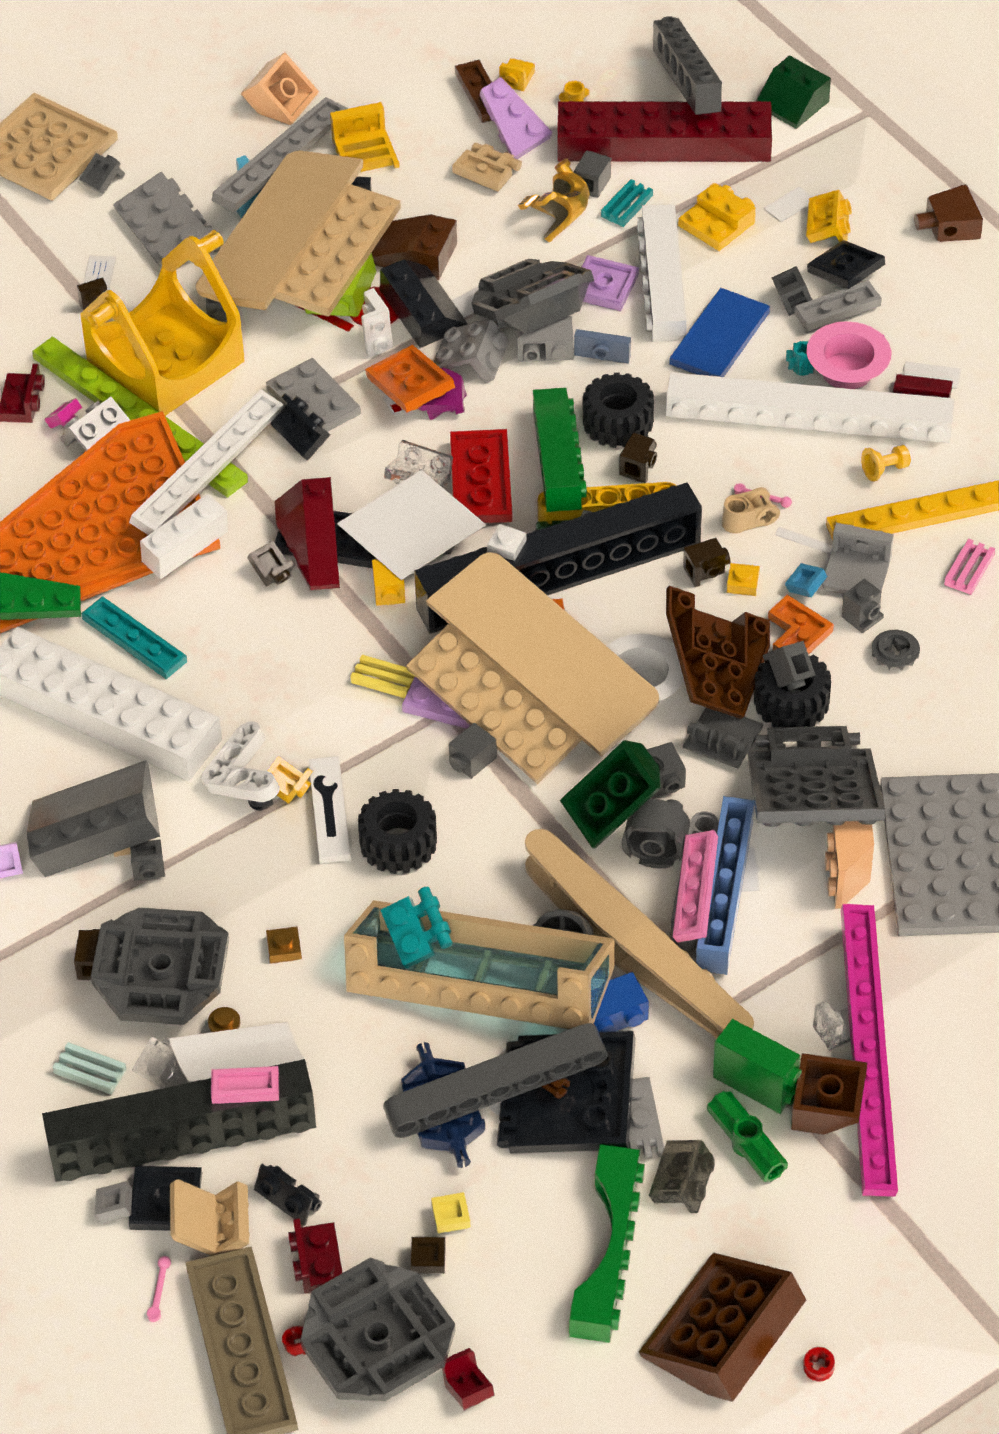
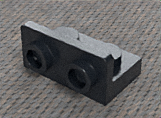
[270,393,330,460]

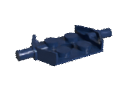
[401,1042,486,1168]

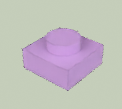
[0,842,23,878]

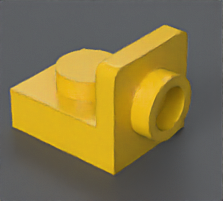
[499,58,535,91]

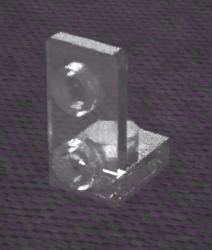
[813,1000,850,1051]

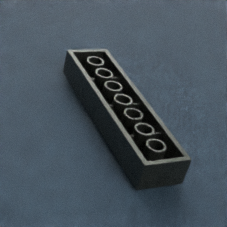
[42,1059,317,1182]

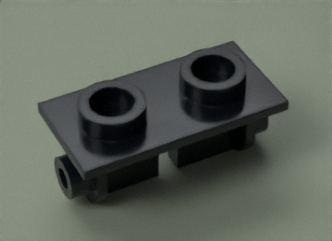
[254,1163,322,1226]

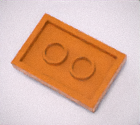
[365,344,455,413]

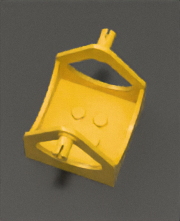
[80,230,245,416]

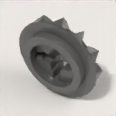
[872,629,920,671]

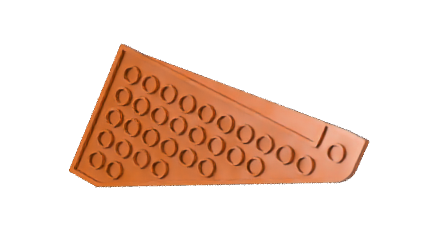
[0,411,220,633]

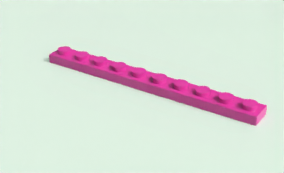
[840,904,898,1197]

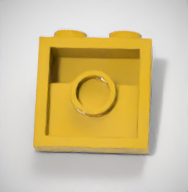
[678,182,756,251]

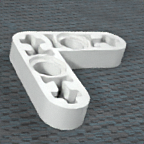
[201,721,280,802]

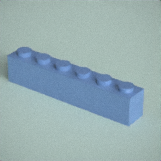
[696,796,754,975]

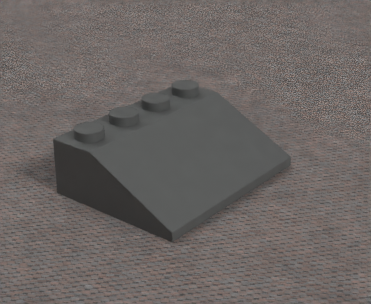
[27,760,160,877]

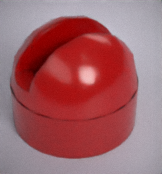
[282,1326,306,1357]

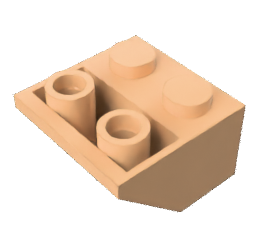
[825,821,874,909]

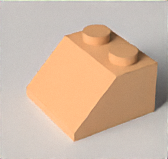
[241,52,319,125]

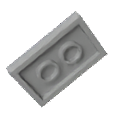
[266,357,361,432]

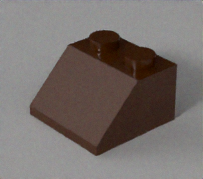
[791,1053,868,1135]

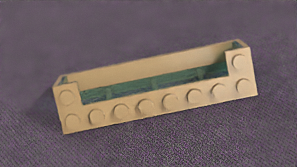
[344,900,615,1029]

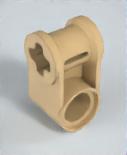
[722,487,780,534]

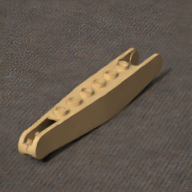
[525,829,754,1038]

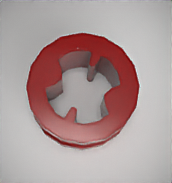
[803,1347,835,1382]

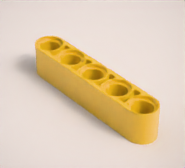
[537,482,676,528]

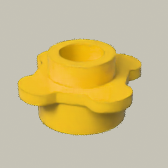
[559,81,590,101]

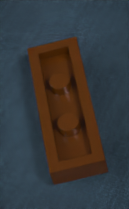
[455,60,492,123]

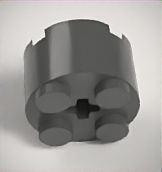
[621,799,690,869]

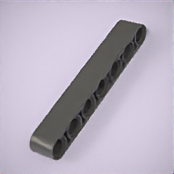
[383,1023,608,1138]

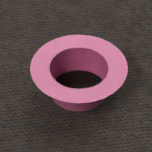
[807,322,891,389]

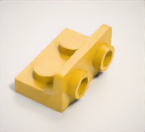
[806,189,852,243]

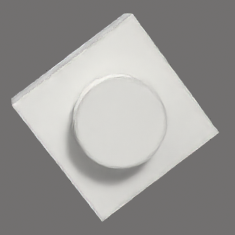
[487,524,527,561]

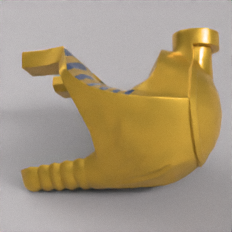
[517,159,590,242]

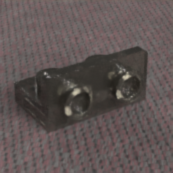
[649,1140,715,1213]

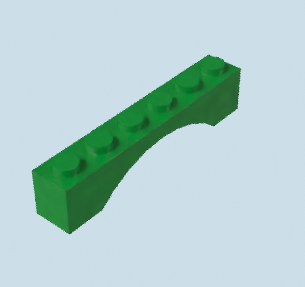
[569,1145,645,1343]

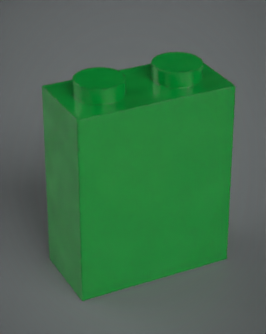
[713,1019,802,1114]

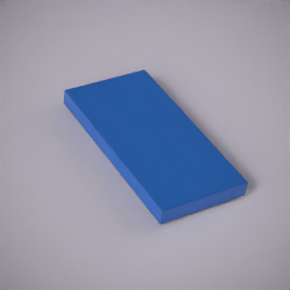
[670,288,770,377]

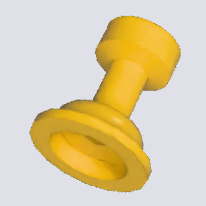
[861,445,911,482]

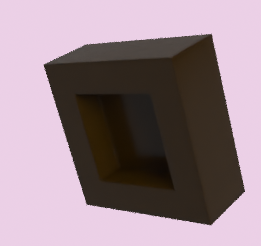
[77,277,107,311]
[411,1237,446,1274]

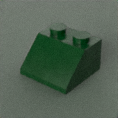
[756,55,831,129]

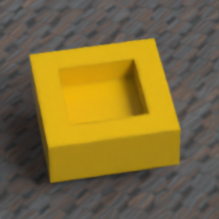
[727,563,760,596]

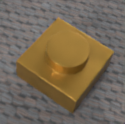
[266,926,302,964]

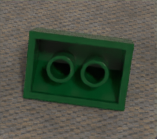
[559,740,661,849]

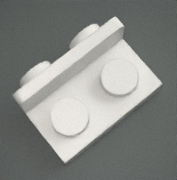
[361,288,393,357]

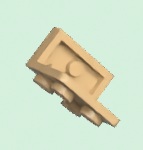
[170,1179,250,1256]

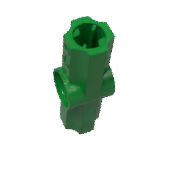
[707,1091,788,1182]

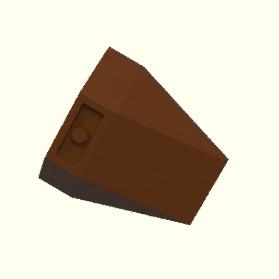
[666,586,770,719]

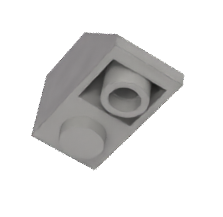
[517,316,574,362]

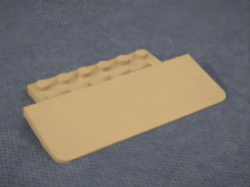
[196,151,401,317]
[406,552,659,784]

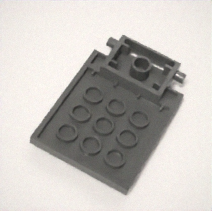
[748,726,885,827]

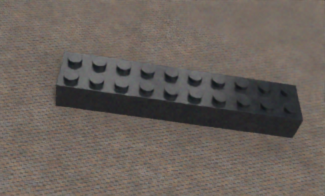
[414,482,702,634]

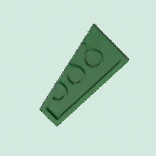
[0,572,81,620]

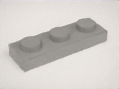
[794,280,882,332]

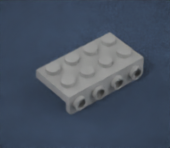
[112,171,220,268]

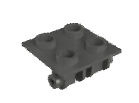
[683,708,764,769]

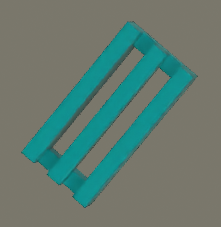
[601,179,653,227]

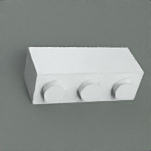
[140,494,228,579]

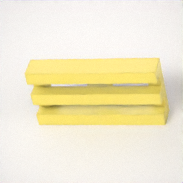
[350,655,415,698]

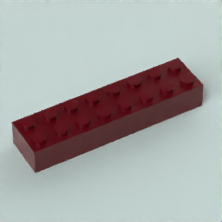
[557,101,772,162]

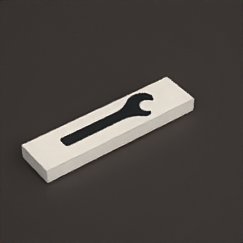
[309,756,351,864]

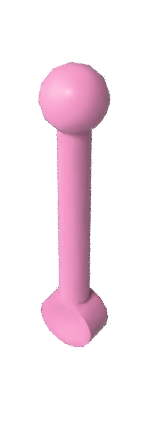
[734,483,792,508]
[147,1256,171,1322]

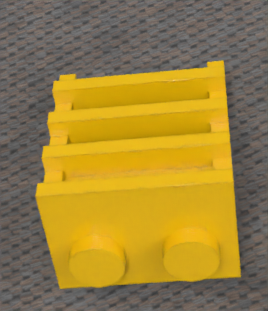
[330,102,400,172]

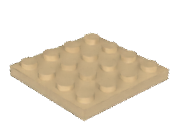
[0,93,118,201]

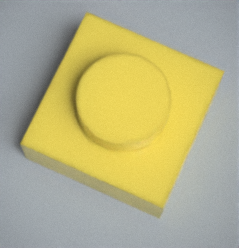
[431,1192,471,1234]

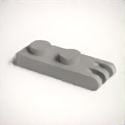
[629,1077,665,1159]

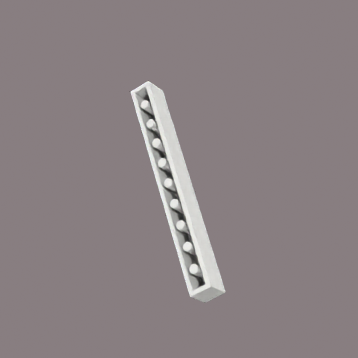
[666,372,955,443]

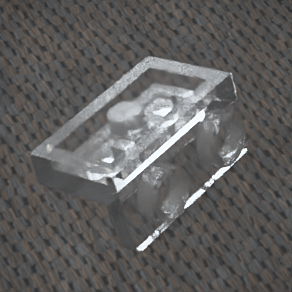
[132,1037,200,1089]

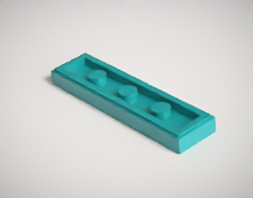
[81,596,187,680]

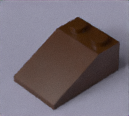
[372,214,457,280]

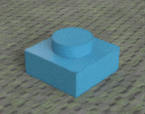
[785,563,828,598]

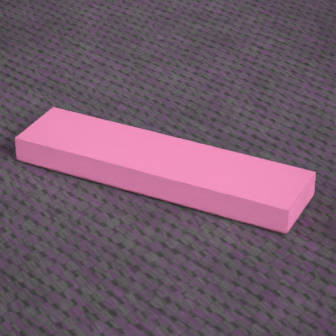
[673,830,718,943]

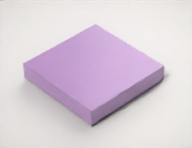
[582,255,639,311]

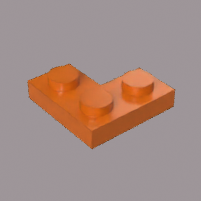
[768,595,834,655]

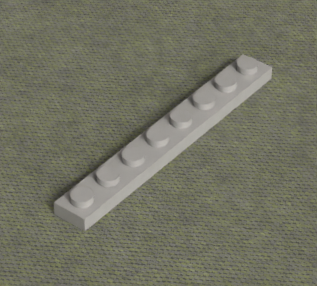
[211,97,348,212]

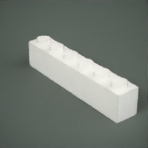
[637,204,687,342]

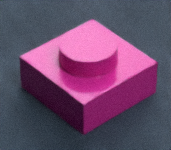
[44,398,82,428]

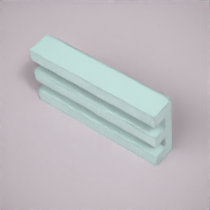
[53,1042,127,1095]

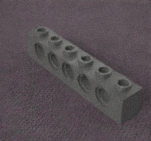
[653,16,722,115]

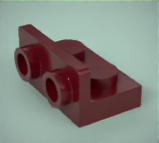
[0,364,45,423]
[893,374,953,398]
[288,1218,343,1294]

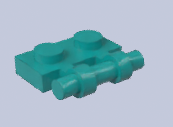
[380,886,453,969]

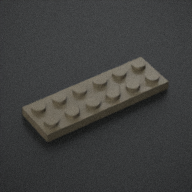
[185,1246,298,1434]

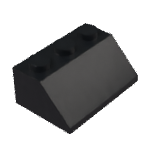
[379,259,468,348]

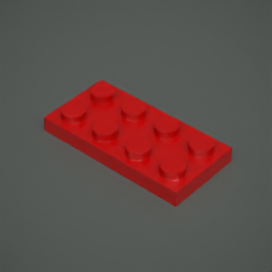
[450,429,513,523]

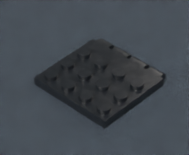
[497,1031,636,1154]

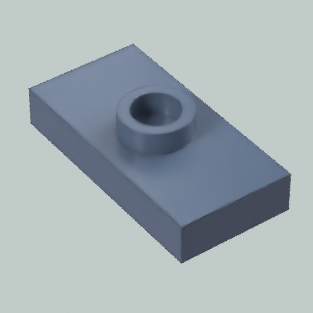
[574,329,631,364]

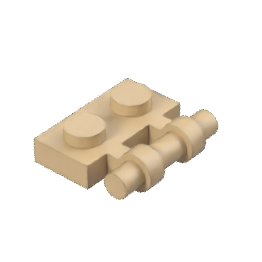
[452,142,522,192]

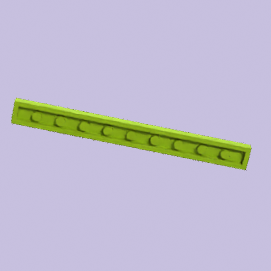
[32,336,248,498]

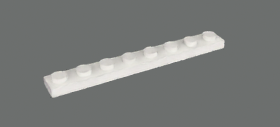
[129,389,284,535]

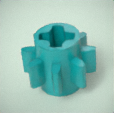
[786,341,814,376]

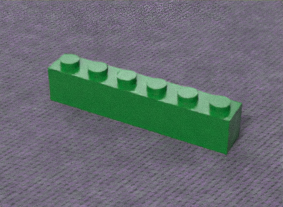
[532,387,587,512]

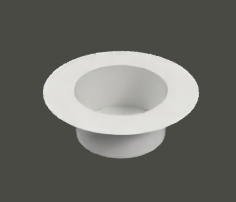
[607,633,684,704]

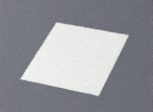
[337,470,486,580]

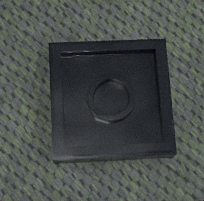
[807,240,885,289]
[129,1166,202,1231]

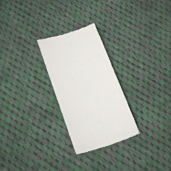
[169,1022,308,1082]

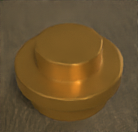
[208,1007,241,1032]

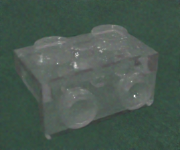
[384,440,453,488]

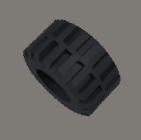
[583,372,654,448]
[754,654,831,727]
[358,789,437,874]

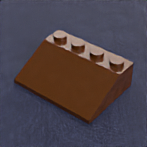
[639,1253,807,1402]

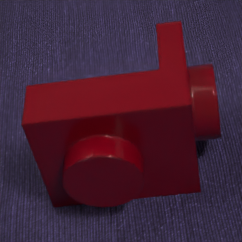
[442,1348,495,1410]

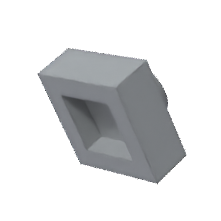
[95,1181,132,1223]

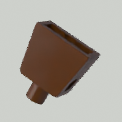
[914,184,983,242]

